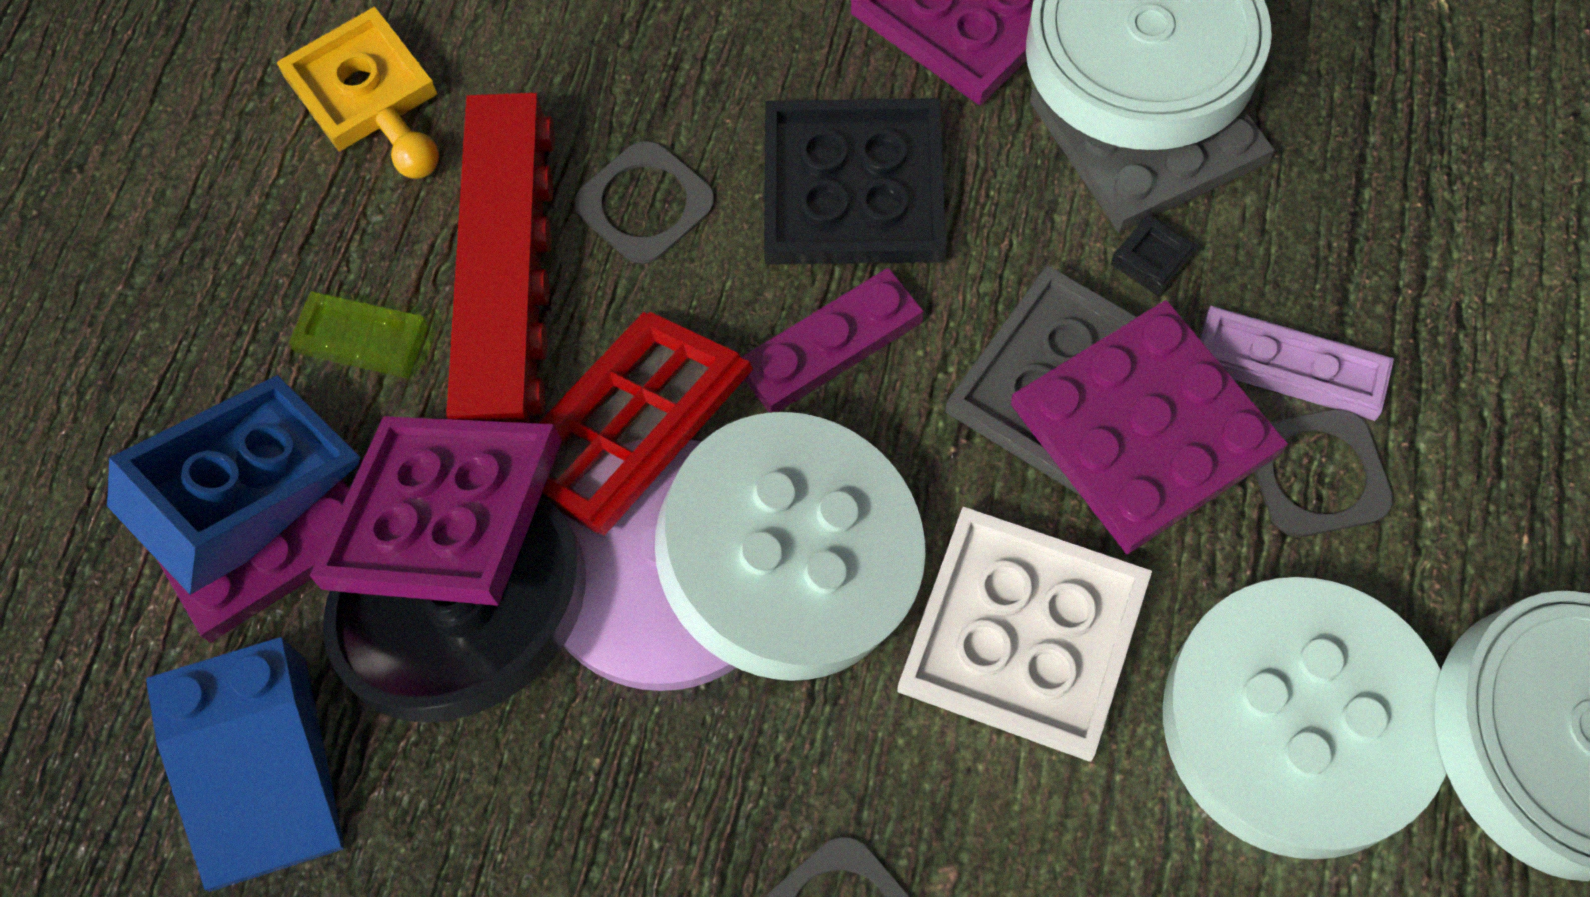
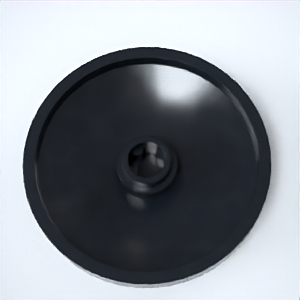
[323,495,586,722]

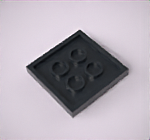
[764,98,946,265]

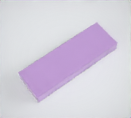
[1200,306,1394,421]

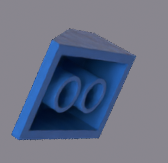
[107,375,360,595]
[146,637,345,892]

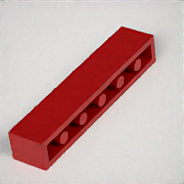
[446,93,555,423]

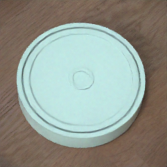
[1026,0,1271,150]
[655,412,925,680]
[1163,577,1447,859]
[1434,591,1590,881]

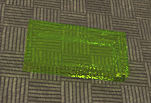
[288,291,428,379]

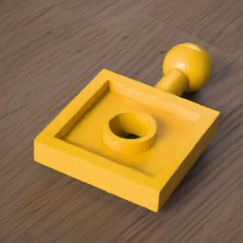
[276,6,439,179]

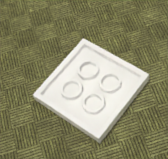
[897,507,1152,762]

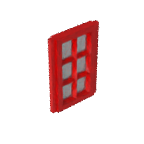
[538,311,753,536]

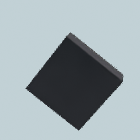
[1111,213,1198,297]

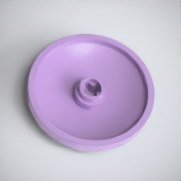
[562,440,736,691]

